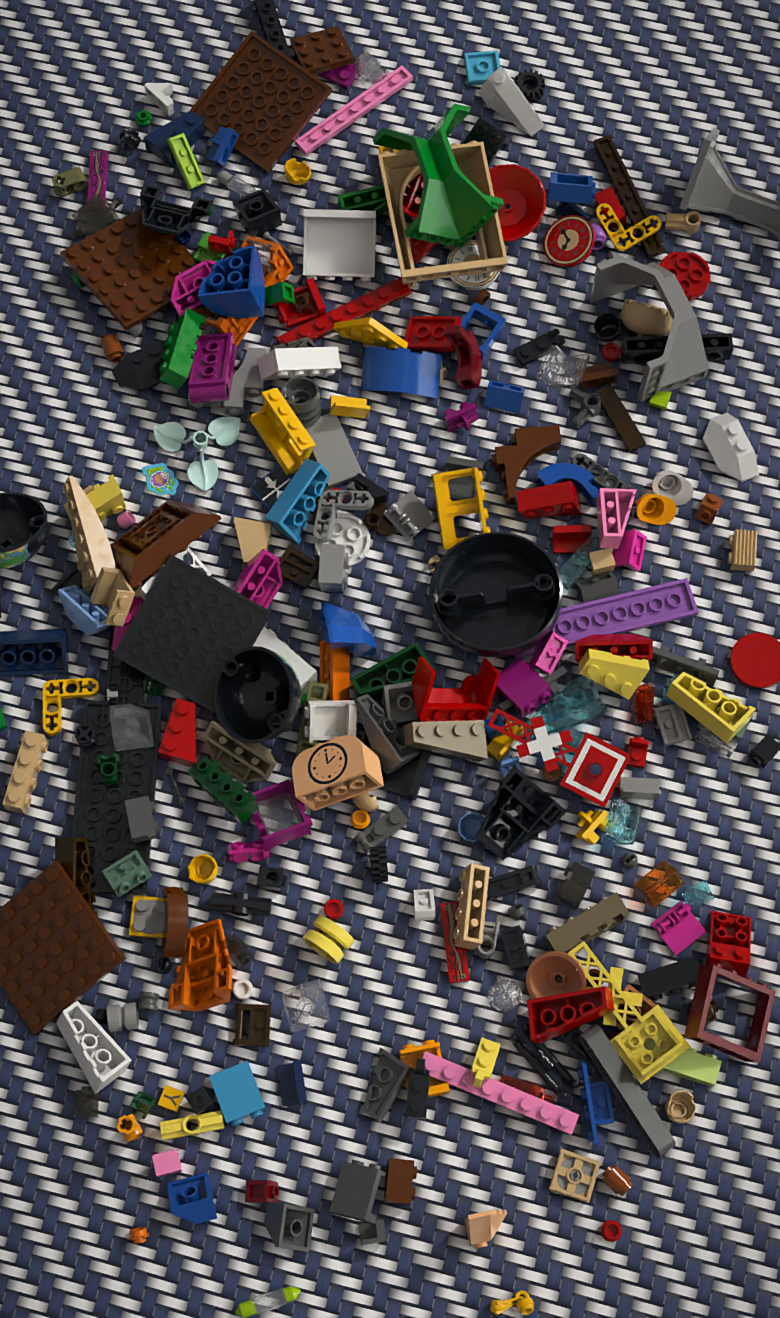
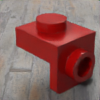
[208,230,237,255]

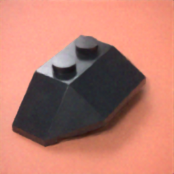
[112,340,165,391]

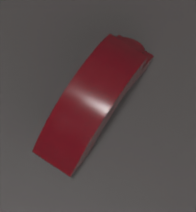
[444,326,482,389]

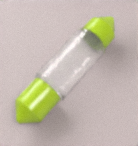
[235,1286,301,1318]

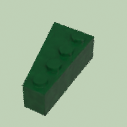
[350,642,437,698]

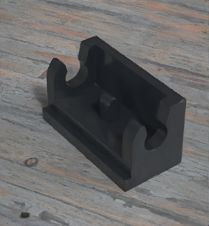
[500,925,532,971]

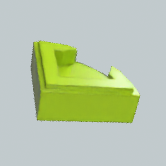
[648,391,672,410]

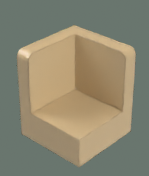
[589,548,616,576]

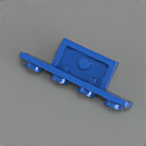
[577,1061,615,1147]

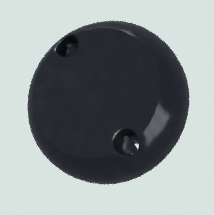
[429,532,563,658]

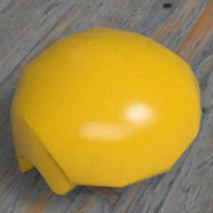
[284,158,311,185]
[188,854,218,884]

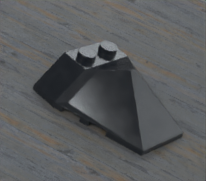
[140,184,214,236]
[476,766,566,860]

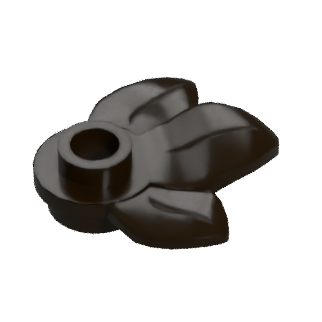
[364,502,396,536]

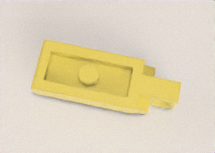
[470,1038,501,1088]

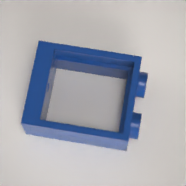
[548,172,596,204]
[460,302,506,360]

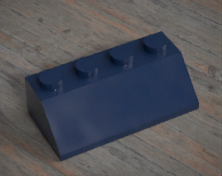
[0,628,69,676]

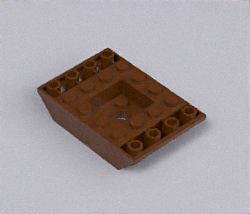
[110,500,222,589]

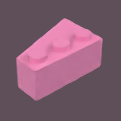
[596,488,637,549]

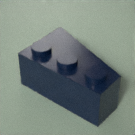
[144,110,206,167]

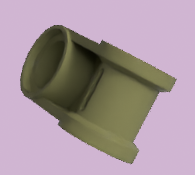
[52,167,88,197]

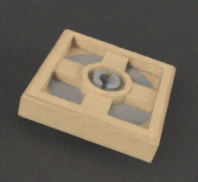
[548,1149,601,1203]

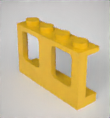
[249,387,316,476]
[431,467,491,550]

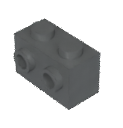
[125,796,160,843]

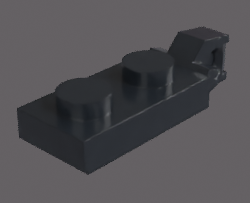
[405,1058,430,1119]

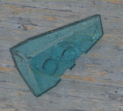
[526,675,608,739]

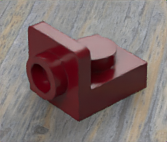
[245,1180,279,1203]

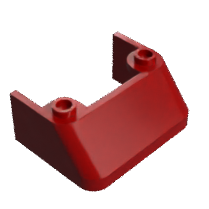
[412,657,500,722]

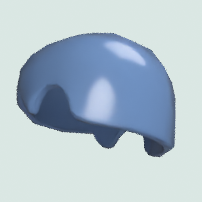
[457,812,484,842]

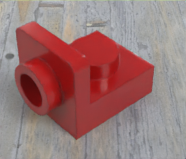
[626,737,650,769]

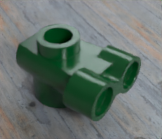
[96,753,120,785]

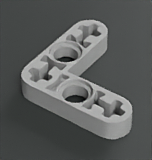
[313,490,374,543]

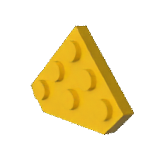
[333,317,408,350]

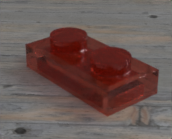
[635,683,654,725]

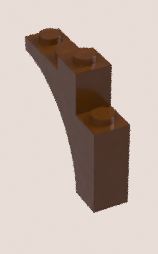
[491,425,561,505]

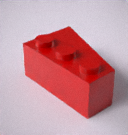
[516,481,582,519]

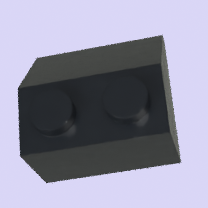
[232,188,282,237]

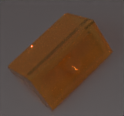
[635,861,684,907]

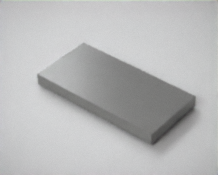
[304,413,363,489]

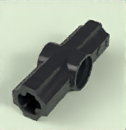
[210,892,272,917]

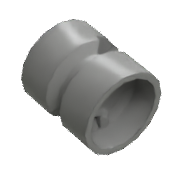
[107,1002,139,1032]

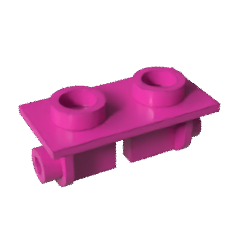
[229,840,270,863]

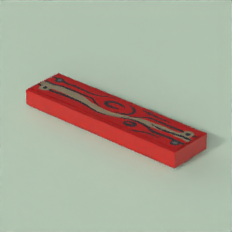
[440,901,470,984]

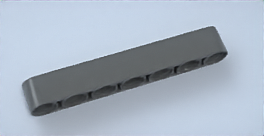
[578,1024,676,1157]

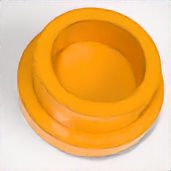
[351,810,370,829]

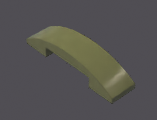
[295,681,329,758]

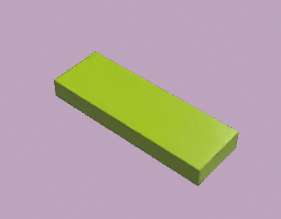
[167,133,205,190]

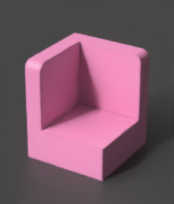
[152,1149,183,1178]

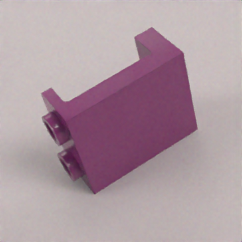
[495,657,552,718]

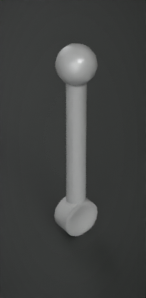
[263,232,293,256]

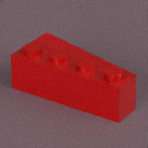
[527,986,615,1044]

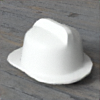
[652,470,693,506]

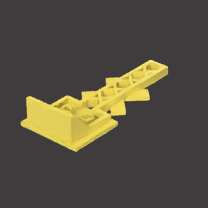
[568,941,691,1085]

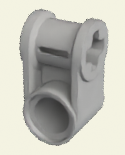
[476,921,500,959]

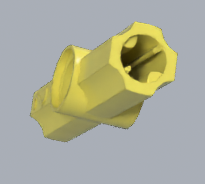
[160,1110,225,1141]

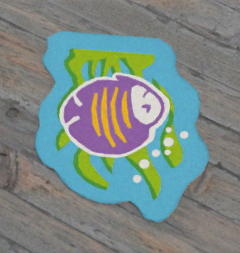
[142,463,179,495]

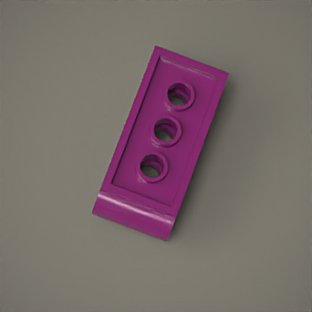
[188,332,237,404]

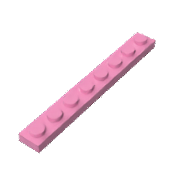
[295,65,413,156]
[422,1051,579,1135]

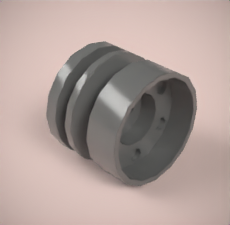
[280,377,322,427]

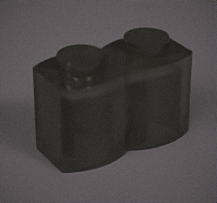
[555,861,595,910]

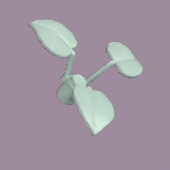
[153,416,241,491]

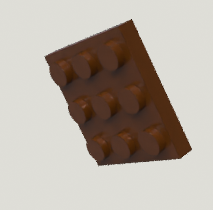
[290,26,355,75]

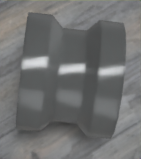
[137,992,159,1012]

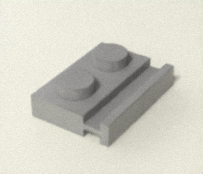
[653,704,692,747]

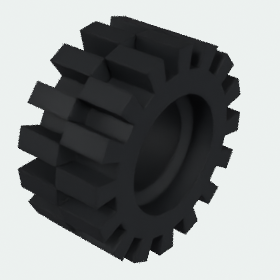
[514,69,545,104]
[369,846,388,883]

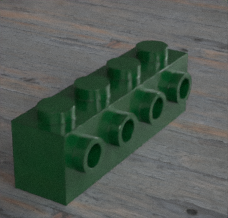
[188,756,259,824]

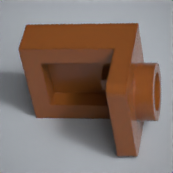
[695,493,724,525]

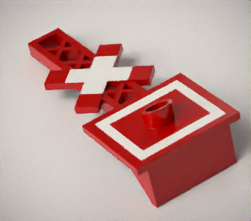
[488,708,631,808]

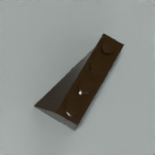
[55,838,98,917]

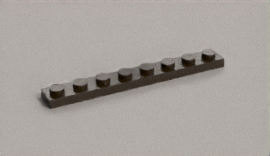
[593,135,665,259]

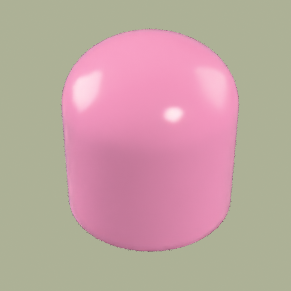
[116,510,136,529]

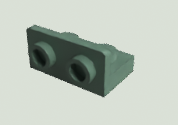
[102,850,152,897]

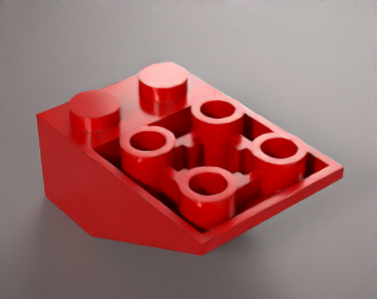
[705,911,751,976]

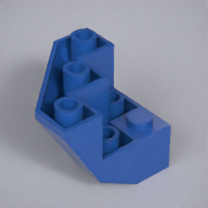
[318,602,376,658]

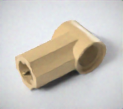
[665,211,701,234]

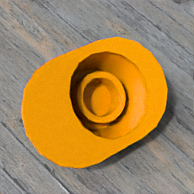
[635,493,677,525]

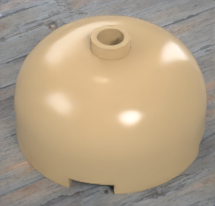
[621,298,673,337]

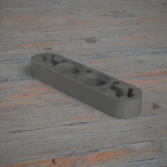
[572,453,633,489]

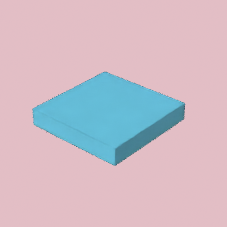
[464,50,500,86]

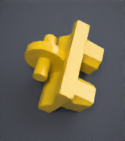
[575,810,612,845]

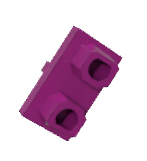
[444,401,479,432]

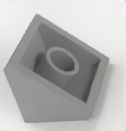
[381,681,419,723]

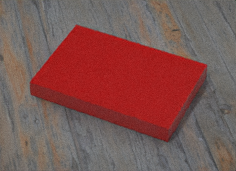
[404,316,462,351]

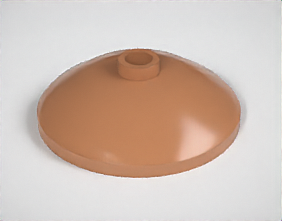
[526,951,586,999]

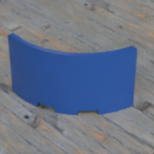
[361,347,442,398]

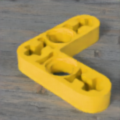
[596,203,661,251]
[43,678,100,736]

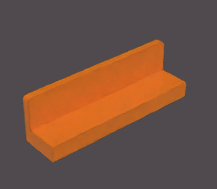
[320,640,350,701]

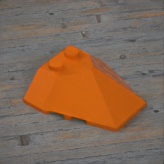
[168,919,232,1012]

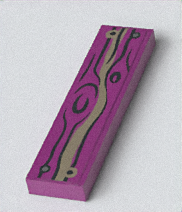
[87,151,109,215]

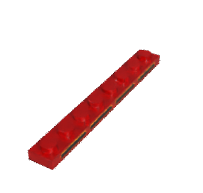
[276,277,412,345]

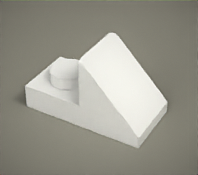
[144,83,174,116]
[413,889,435,921]

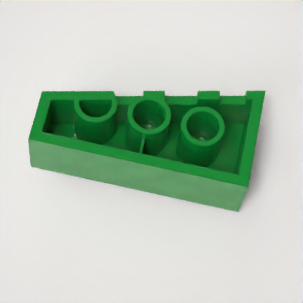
[159,308,206,389]

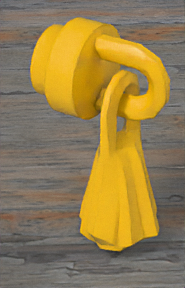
[490,1290,534,1315]

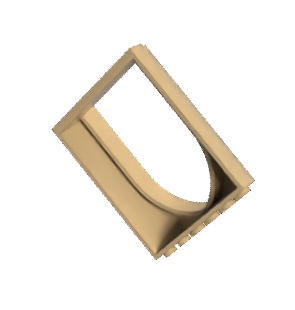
[378,141,508,289]

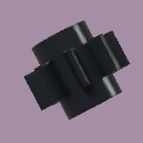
[119,127,141,151]

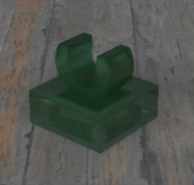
[130,1091,158,1119]

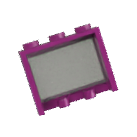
[251,779,313,852]

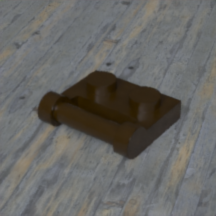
[280,545,320,590]
[232,1004,271,1047]

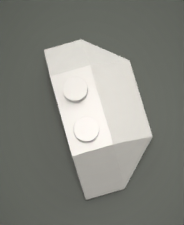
[703,413,759,482]

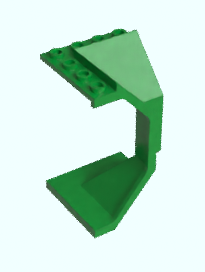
[373,103,504,248]

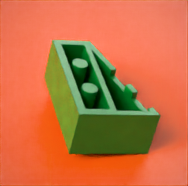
[338,185,388,218]

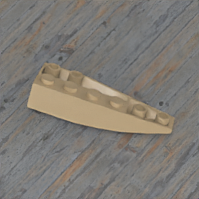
[63,476,117,595]

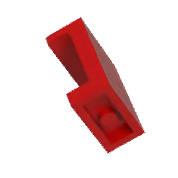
[272,278,326,330]

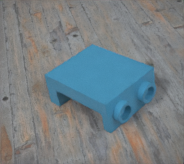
[209,1061,266,1127]

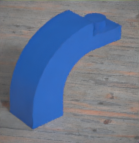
[535,463,599,506]

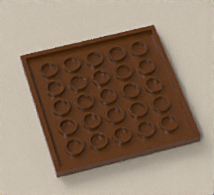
[190,31,333,174]
[60,209,199,330]
[0,861,126,1034]

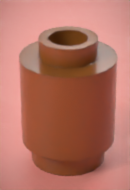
[101,334,124,363]
[602,1165,633,1196]

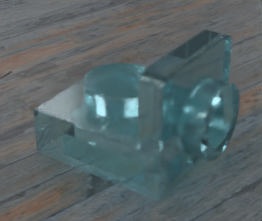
[682,880,714,908]

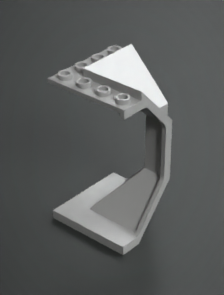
[679,128,780,237]
[589,252,709,402]

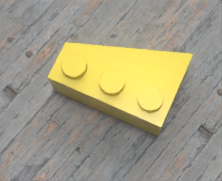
[64,474,126,521]
[578,648,650,700]

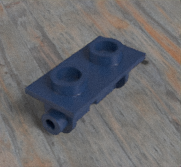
[555,201,593,222]

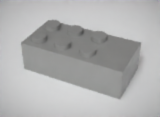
[318,543,349,592]

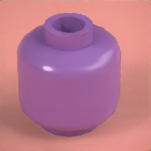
[591,223,607,250]

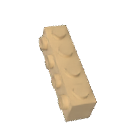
[2,730,49,814]
[453,863,490,950]

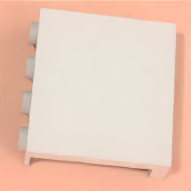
[303,209,376,281]

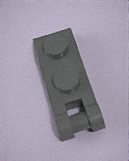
[354,806,409,854]

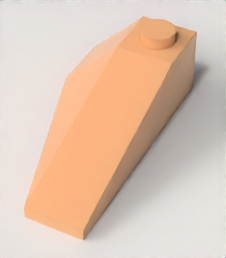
[464,1210,507,1249]

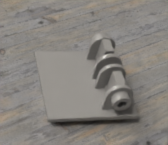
[384,491,435,542]

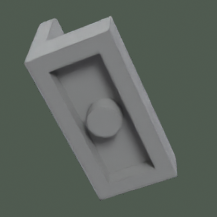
[619,777,661,800]

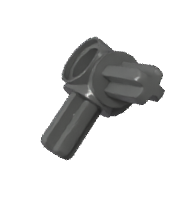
[569,388,601,427]

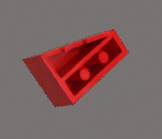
[158,698,197,768]

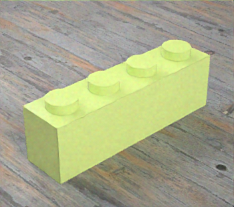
[644,1039,722,1087]

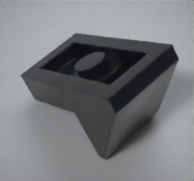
[354,473,389,505]

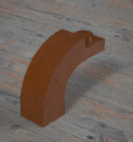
[161,887,188,958]

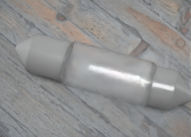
[217,170,258,197]

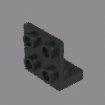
[462,117,512,166]

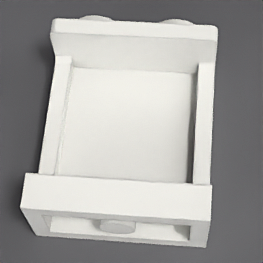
[304,700,357,743]

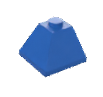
[167,1172,217,1224]

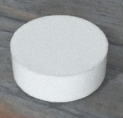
[233,979,253,1000]

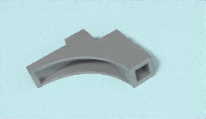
[188,348,266,416]

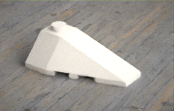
[478,67,545,137]

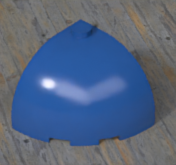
[198,245,265,318]

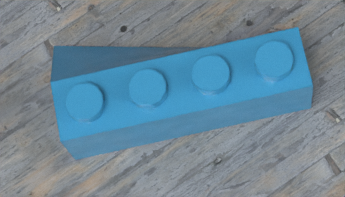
[265,459,330,544]

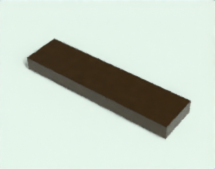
[594,384,646,453]

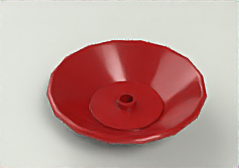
[489,164,546,242]

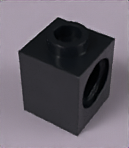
[749,733,780,768]
[256,865,287,893]

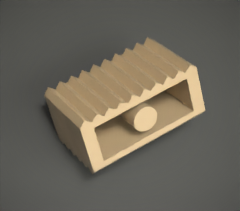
[727,529,757,572]

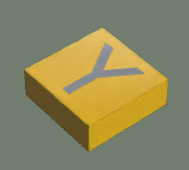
[158,1085,185,1112]

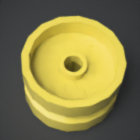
[302,915,354,964]

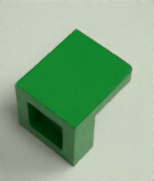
[265,282,295,305]

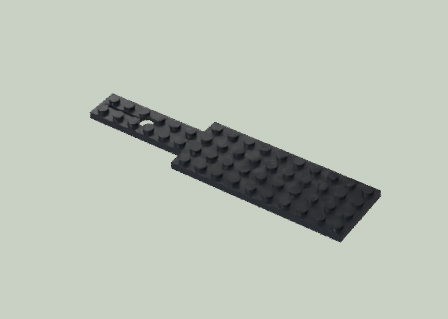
[71,625,163,896]

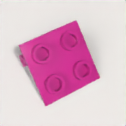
[650,901,707,956]

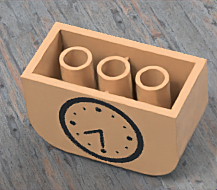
[292,735,384,811]

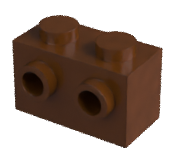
[383,1158,417,1205]

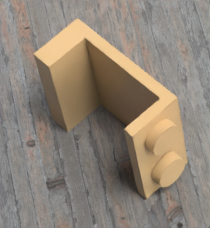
[90,567,135,626]

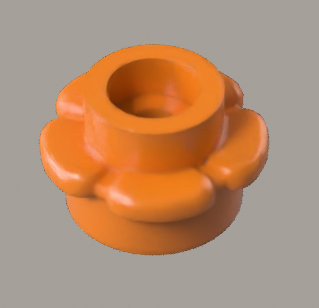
[129,1227,149,1244]

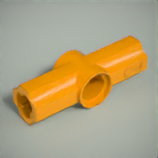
[116,1114,143,1142]

